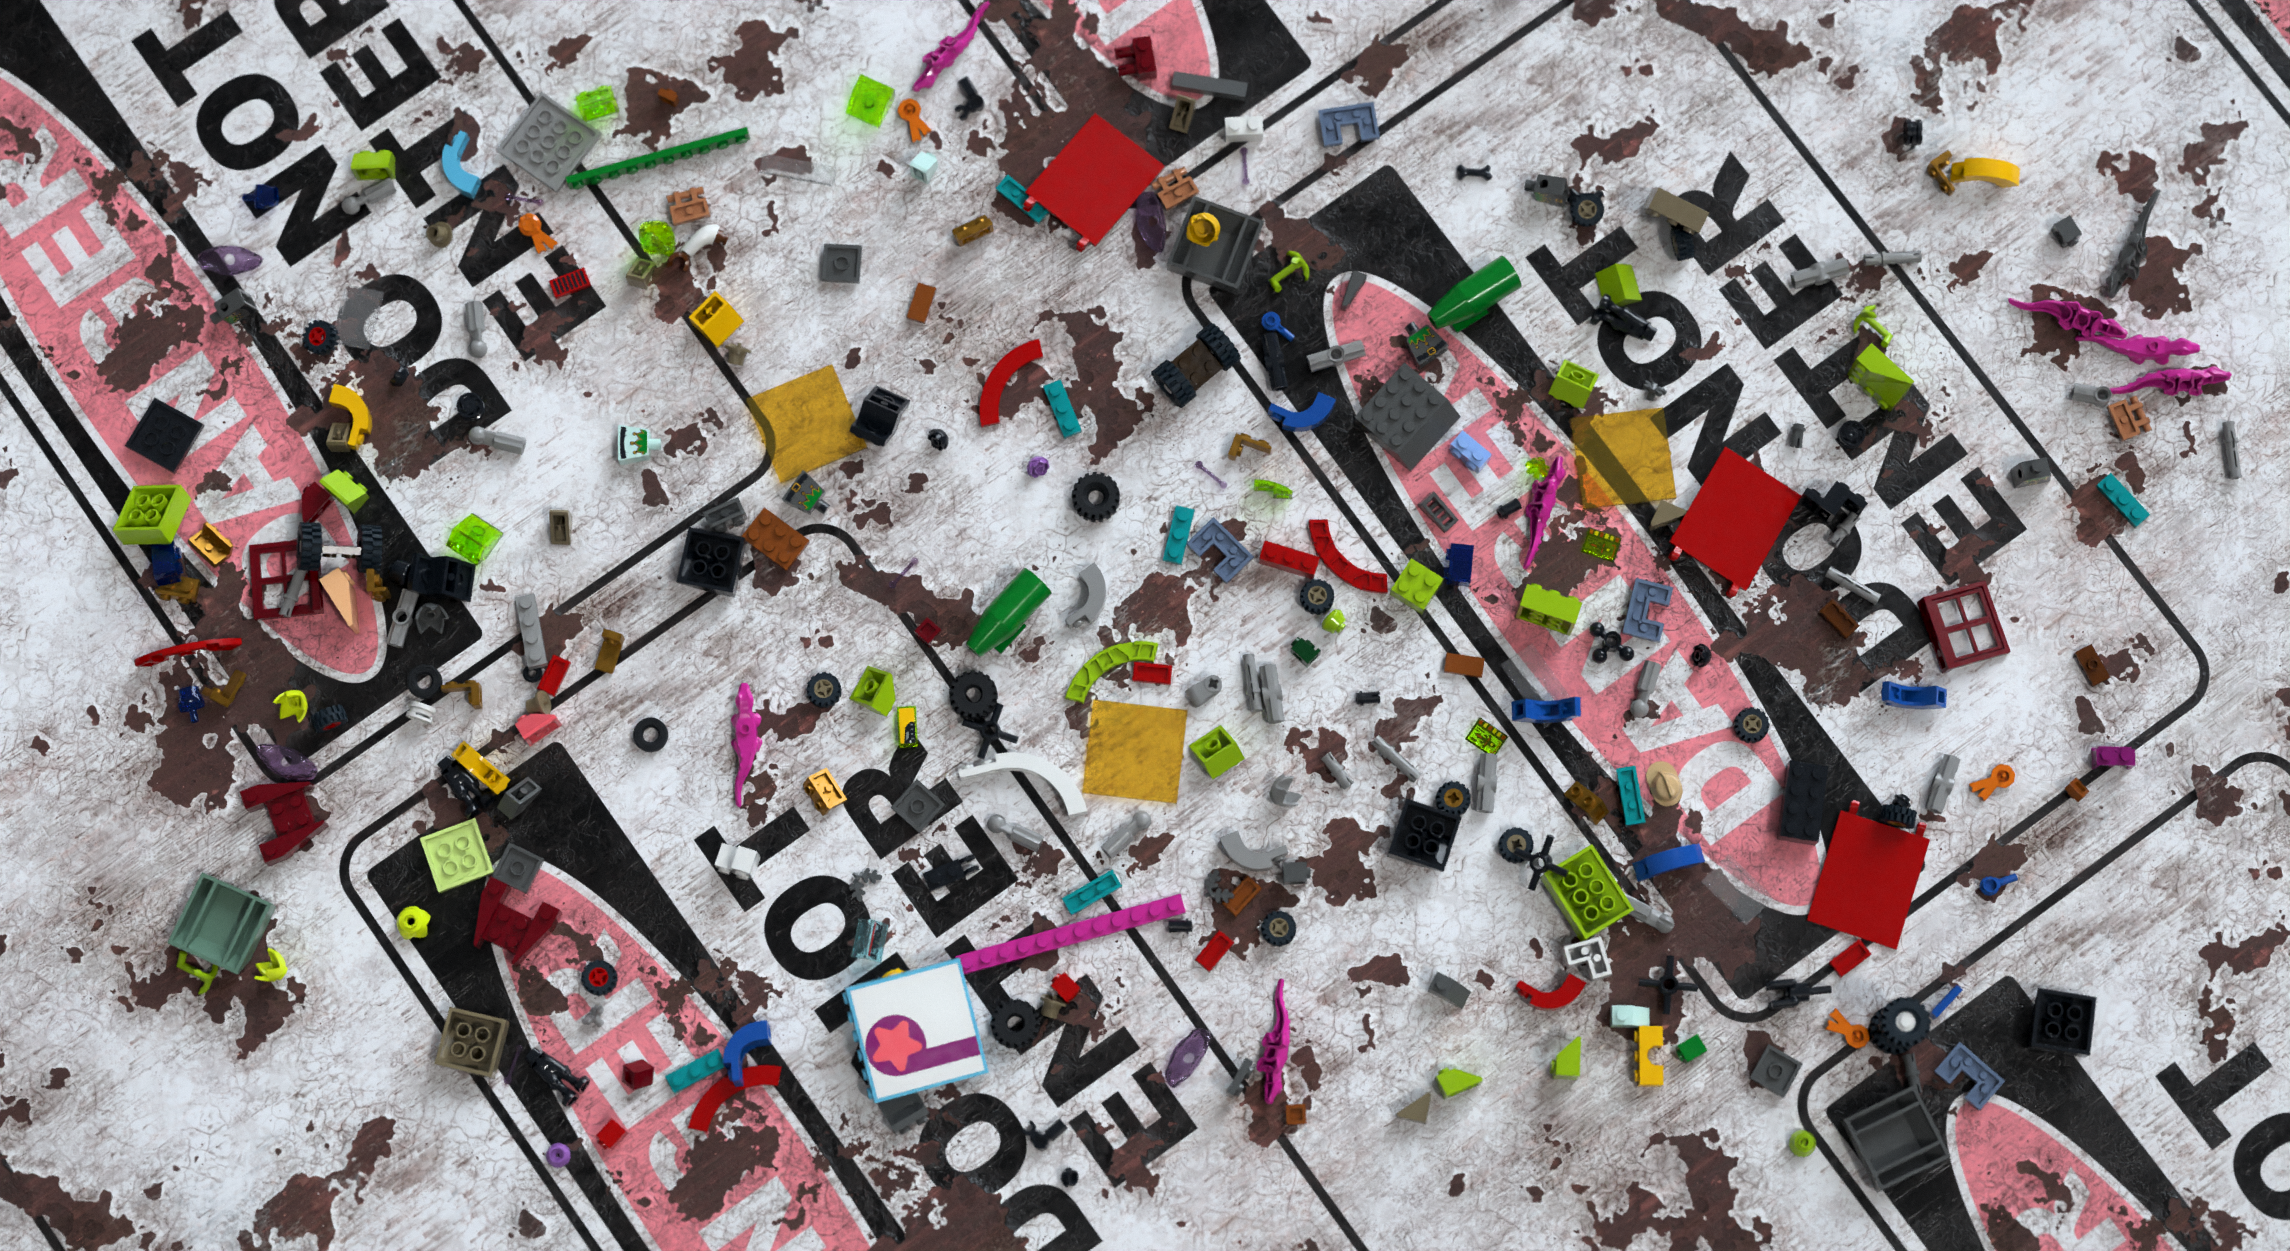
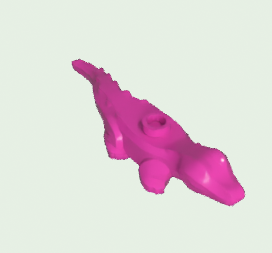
[912,1,990,92]
[2008,298,2128,339]
[2075,334,2200,365]
[2110,366,2232,396]
[1523,456,1566,570]
[731,683,763,807]
[1256,978,1291,1104]

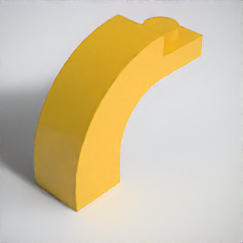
[1950,158,2020,188]
[329,384,372,450]
[451,740,510,795]

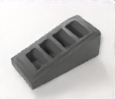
[1341,271,1367,311]
[1417,492,1458,533]

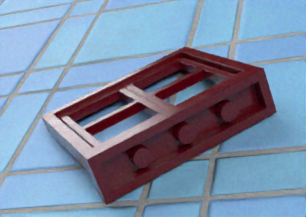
[249,540,324,621]
[1917,580,2011,674]

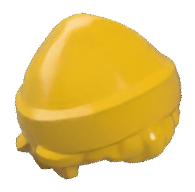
[1186,212,1220,247]

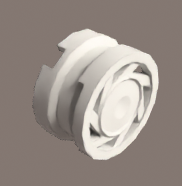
[406,701,436,724]

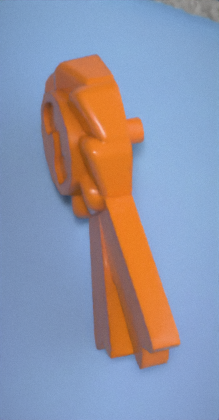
[898,98,931,143]
[518,213,558,254]
[1969,764,2015,801]
[1826,1008,1870,1049]

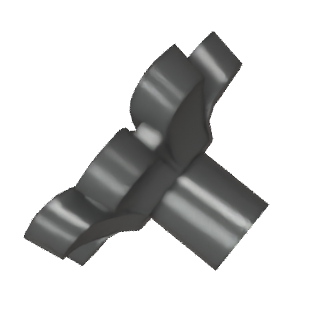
[1643,380,1667,401]

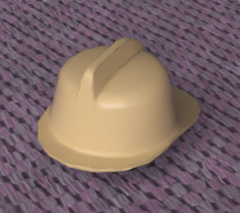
[1646,761,1683,806]

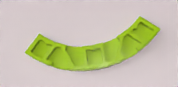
[1065,641,1159,704]

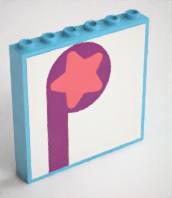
[842,958,989,1103]

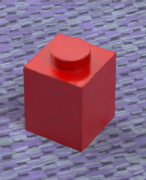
[1051,972,1081,1004]
[596,1119,628,1150]

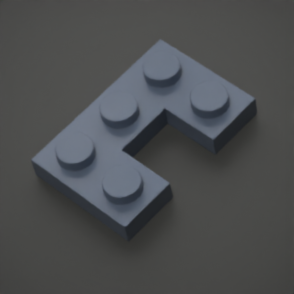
[1318,102,1380,148]
[1186,517,1254,584]
[1622,578,1673,643]
[1934,1042,2005,1111]

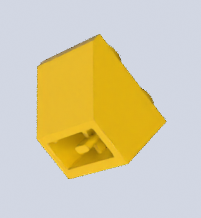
[689,291,744,348]

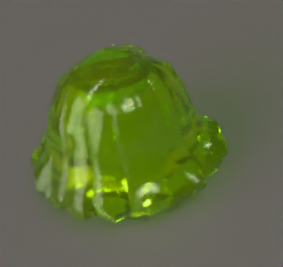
[638,220,676,257]

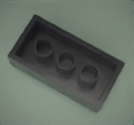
[1777,760,1828,846]

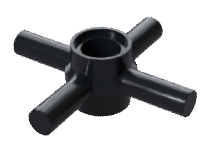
[962,703,1019,759]
[1514,834,1569,891]
[1639,956,1698,1015]

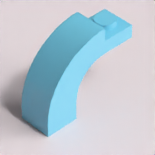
[442,130,481,199]

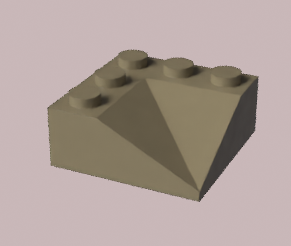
[1642,187,1709,235]
[434,1007,510,1080]

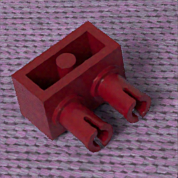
[1114,36,1157,81]

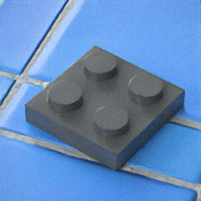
[822,244,862,284]
[891,779,946,834]
[492,842,545,894]
[1749,1044,1803,1098]
[1226,1058,1254,1099]

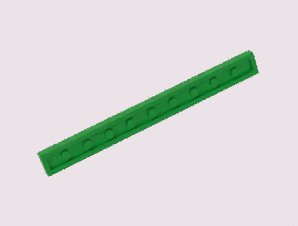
[566,127,751,190]

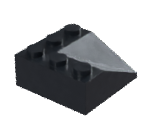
[676,527,747,598]
[1387,798,1462,872]
[2027,988,2097,1058]

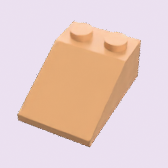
[319,567,360,634]

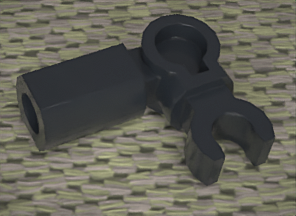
[955,76,985,121]
[1021,1118,1068,1151]

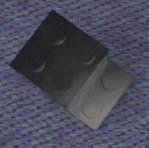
[849,385,911,447]
[1798,481,1868,524]
[407,553,476,602]

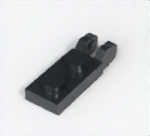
[923,854,980,892]

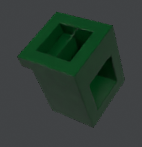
[1291,637,1321,668]

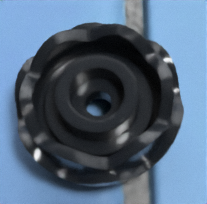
[390,365,410,387]
[928,429,949,451]
[1691,644,1712,668]

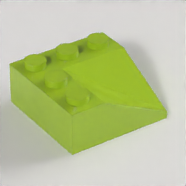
[1848,343,1914,412]
[112,485,191,545]
[1515,583,1582,636]

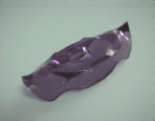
[1136,191,1166,253]
[198,246,263,275]
[256,744,318,782]
[1165,1028,1211,1088]

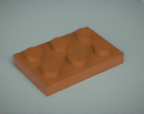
[741,507,810,572]

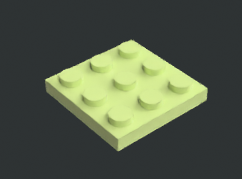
[420,818,494,893]

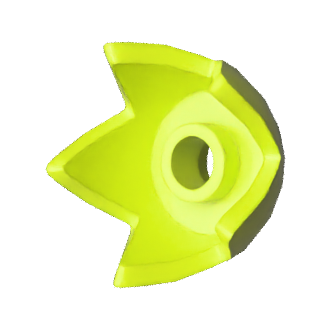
[273,690,308,723]
[396,906,431,940]
[254,948,287,982]

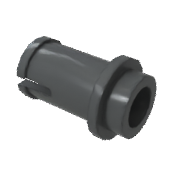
[1790,423,1806,448]

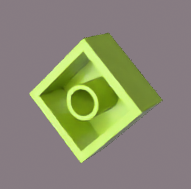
[1390,558,1444,615]

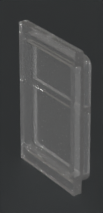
[335,285,384,350]
[1701,854,1773,926]

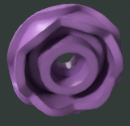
[1027,456,1050,478]
[546,1143,570,1168]

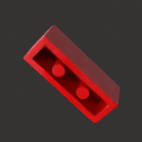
[1259,541,1320,579]

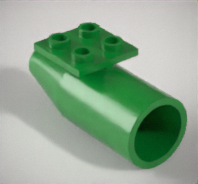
[1427,255,1522,333]
[966,568,1052,657]

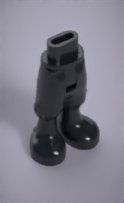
[1590,293,1658,342]
[437,755,496,819]
[525,1047,590,1108]

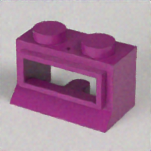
[2091,746,2136,770]

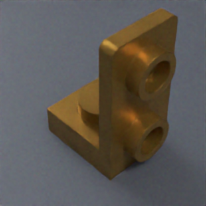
[1927,150,1955,196]
[1228,433,1272,461]
[595,629,625,674]
[201,670,247,708]
[440,680,483,709]
[1564,781,1609,825]

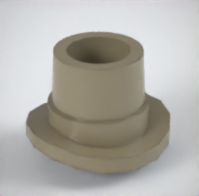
[426,222,453,248]
[725,343,751,366]
[526,690,551,714]
[1040,994,1067,1019]

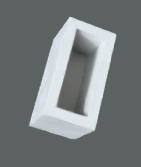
[1225,116,1263,143]

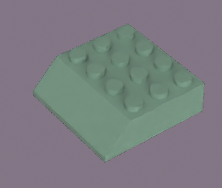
[167,872,276,975]

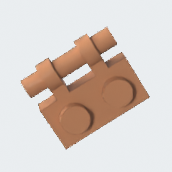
[1151,166,1199,211]
[666,186,711,226]
[2107,395,2152,442]

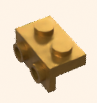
[188,522,233,568]

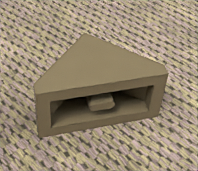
[1169,94,1196,133]
[626,257,655,290]
[326,423,352,452]
[1649,499,1687,531]
[549,510,572,545]
[1396,1092,1431,1124]

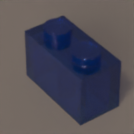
[151,540,184,586]
[1443,543,1474,587]

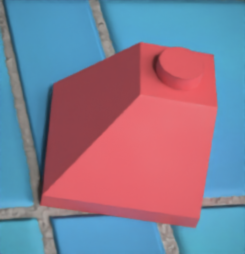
[515,714,562,746]

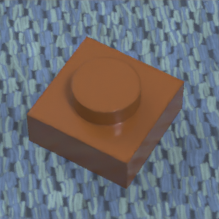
[657,88,679,108]
[2064,777,2089,802]
[1286,1104,1306,1125]

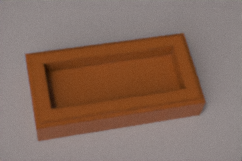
[907,282,937,324]
[1444,653,1485,678]
[1221,875,1262,917]

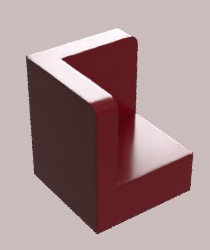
[914,617,942,648]
[622,1059,654,1090]

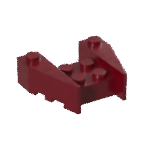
[240,782,329,866]
[473,876,563,968]

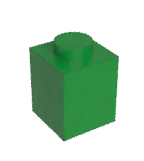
[1675,1034,1708,1064]

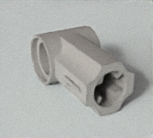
[2072,383,2112,407]

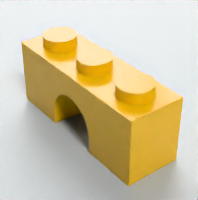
[1634,1026,1663,1087]

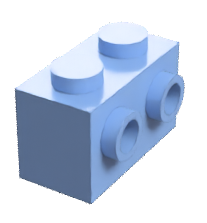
[1449,430,1492,474]

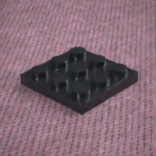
[125,398,204,474]

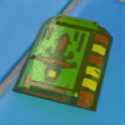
[1581,527,1622,563]
[1465,717,1509,755]

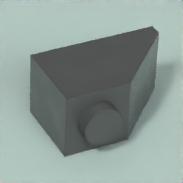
[497,777,542,820]
[1427,971,1471,1009]

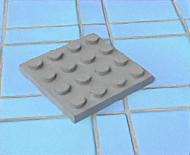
[497,92,602,193]

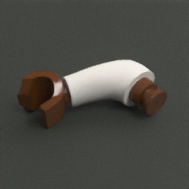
[666,224,730,272]

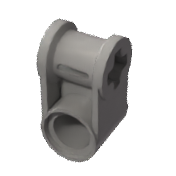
[1185,675,1222,708]

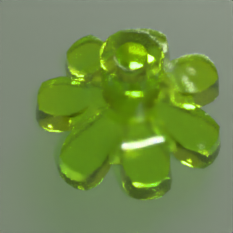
[1525,457,1550,479]

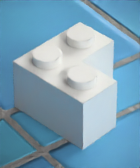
[715,843,761,881]
[1561,936,1612,982]

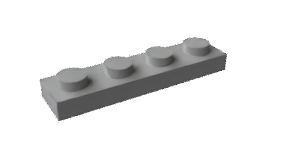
[515,593,548,670]

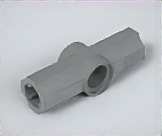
[1790,257,1850,289]
[1306,340,1366,372]
[386,589,419,648]
[1259,664,1285,724]
[1476,753,1497,813]
[1925,754,1961,814]

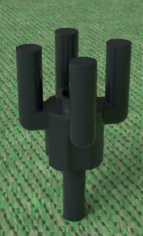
[1765,979,1832,1010]

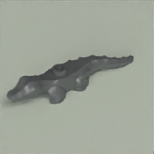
[2106,189,2161,299]

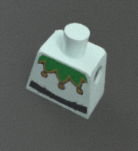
[618,425,662,465]

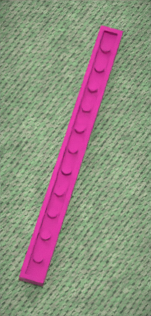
[955,894,1186,975]

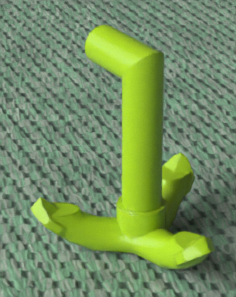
[1269,251,1309,292]
[1853,305,1893,347]
[176,951,218,995]

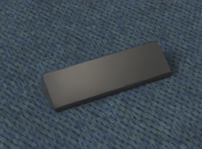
[1171,71,1248,101]

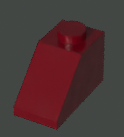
[301,481,334,523]

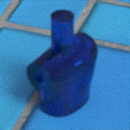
[243,184,279,209]
[178,686,205,723]

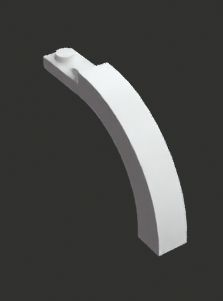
[959,752,1088,818]

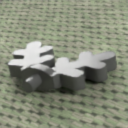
[849,868,882,902]
[1204,870,1235,904]

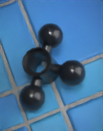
[1589,622,1634,664]

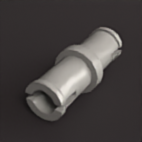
[1827,512,1860,548]
[1321,752,1354,790]

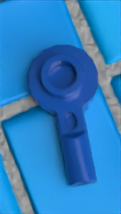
[1262,312,1295,342]
[1979,873,2018,896]

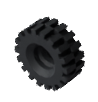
[1072,472,1120,522]
[949,670,998,721]
[991,999,1040,1050]

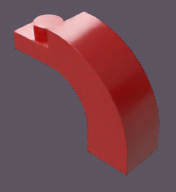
[1515,973,1586,1011]

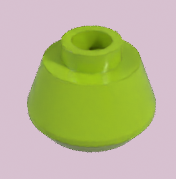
[1321,609,1346,634]
[1789,1130,1816,1157]

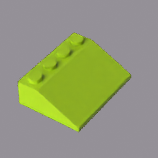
[1540,844,1634,942]

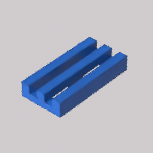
[1929,985,1963,1020]

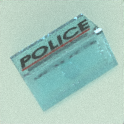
[851,919,888,963]

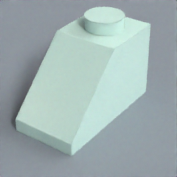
[909,152,938,184]
[1610,1005,1650,1028]

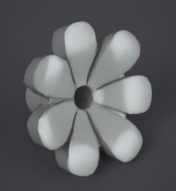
[582,1005,604,1027]

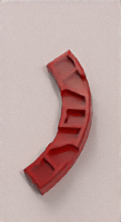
[980,339,1043,428]
[1309,519,1388,594]
[134,638,242,667]
[688,1065,782,1133]

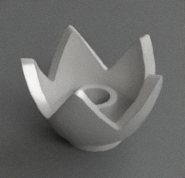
[1269,774,1302,807]

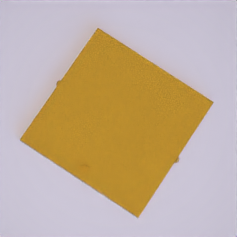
[746,364,867,483]
[1570,408,1677,509]
[1082,700,1188,804]

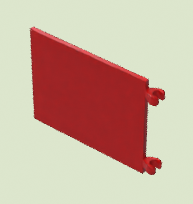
[1023,113,1165,252]
[1668,446,1802,598]
[1806,800,1930,950]

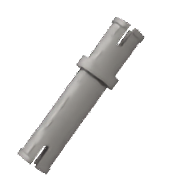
[1863,250,1922,267]
[2222,421,2242,479]
[279,565,307,618]
[1825,566,1881,605]
[1242,654,1263,712]
[1371,735,1422,783]

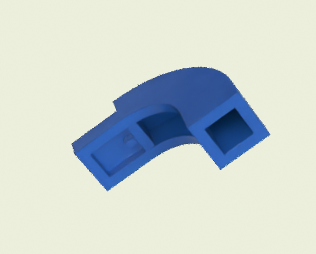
[1268,392,1336,432]
[1881,681,1947,709]
[1512,697,1581,723]
[1632,844,1705,882]
[723,1020,772,1087]

